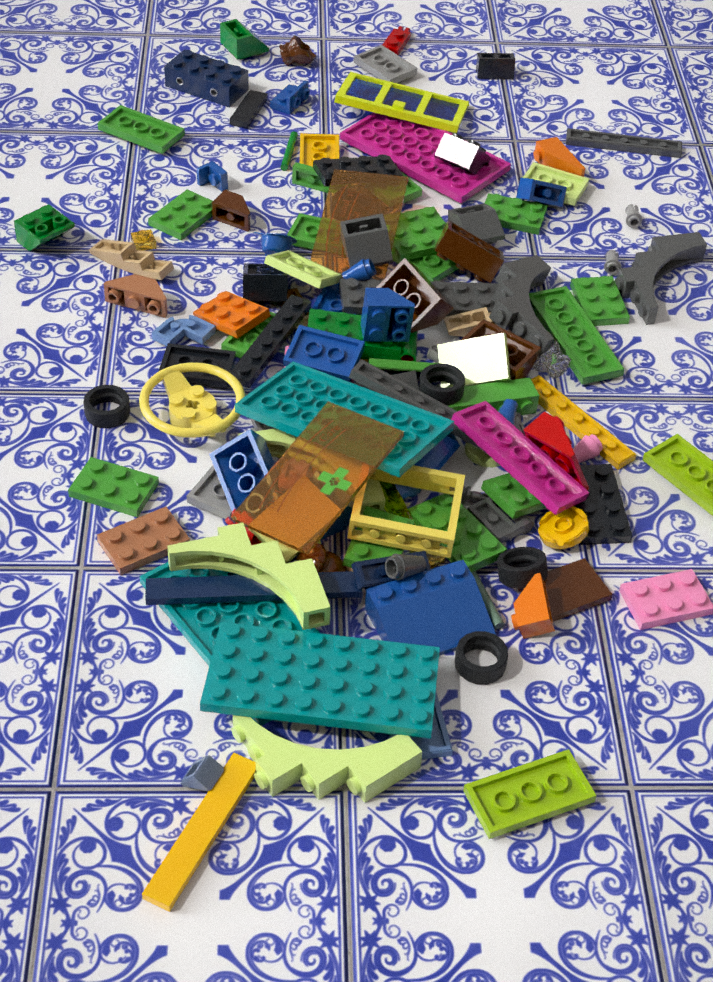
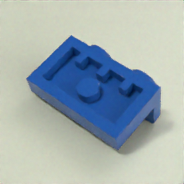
[270,80,310,115]

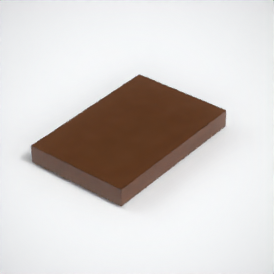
[517,558,613,622]

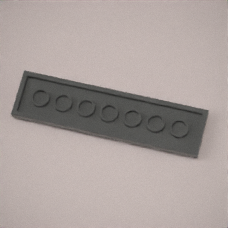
[339,278,499,316]

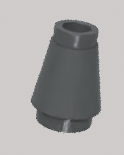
[385,554,426,580]

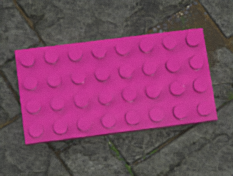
[340,103,511,203]

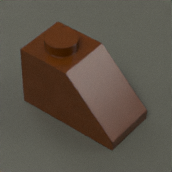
[212,190,250,232]

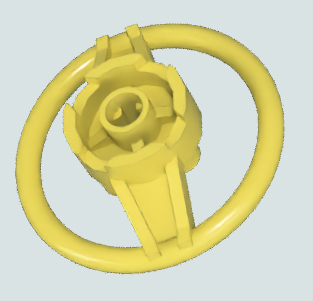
[139,362,245,438]

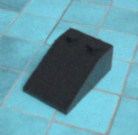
[243,263,288,305]

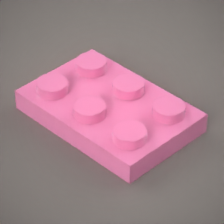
[619,569,713,630]

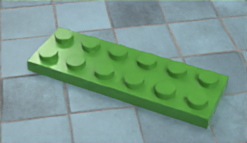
[529,286,624,385]

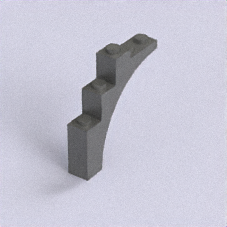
[615,232,707,325]
[489,255,554,358]

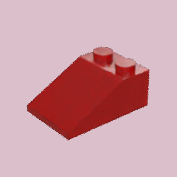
[523,412,589,490]

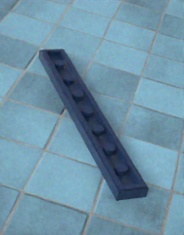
[145,571,362,605]

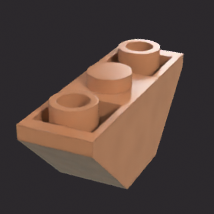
[104,274,167,318]

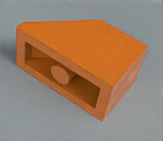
[511,573,555,639]

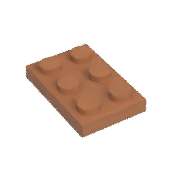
[97,507,190,575]

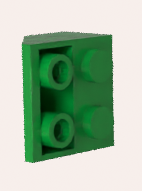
[220,19,269,60]
[14,204,75,251]

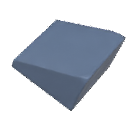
[180,755,224,791]

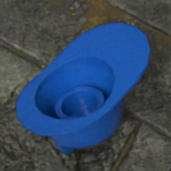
[253,232,297,256]

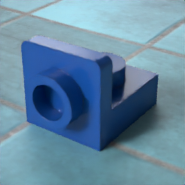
[196,161,228,192]

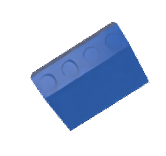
[365,560,496,656]

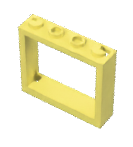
[347,463,465,558]

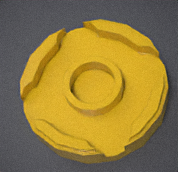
[538,506,589,549]

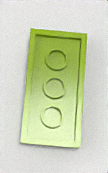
[642,434,713,516]
[463,749,597,839]

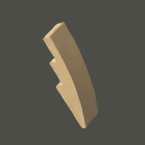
[89,239,174,280]
[443,307,514,337]

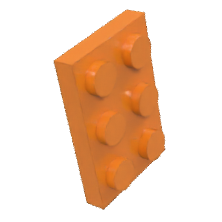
[193,291,271,339]

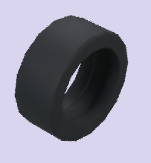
[419,363,465,406]
[83,385,130,428]
[497,547,548,589]
[455,631,508,685]

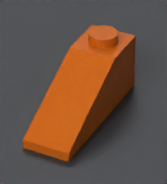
[533,137,586,177]

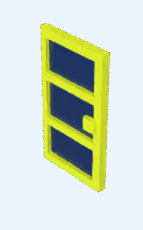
[334,72,469,133]

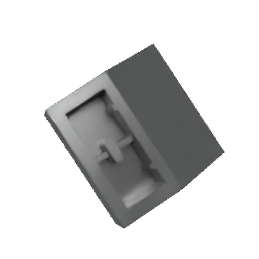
[448,203,505,244]
[340,213,393,268]

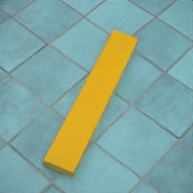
[531,375,637,470]
[142,753,256,912]

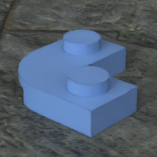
[152,315,216,346]

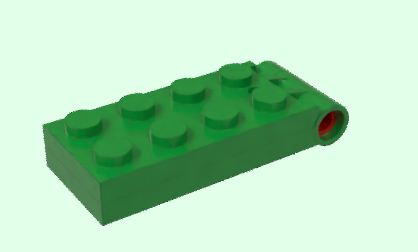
[307,309,418,362]

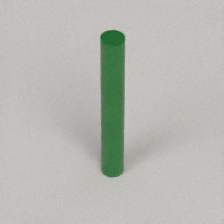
[280,131,298,171]

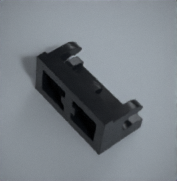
[476,53,515,79]

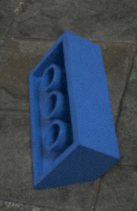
[209,429,286,521]

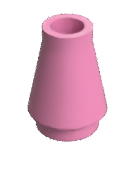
[573,434,603,463]

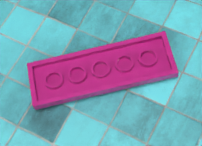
[451,401,590,515]

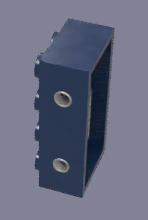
[164,49,249,108]

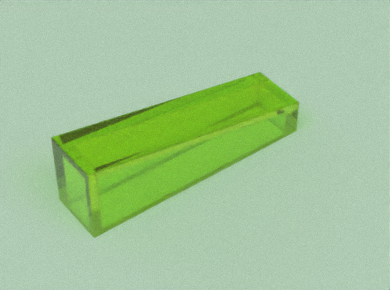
[380,481,415,525]

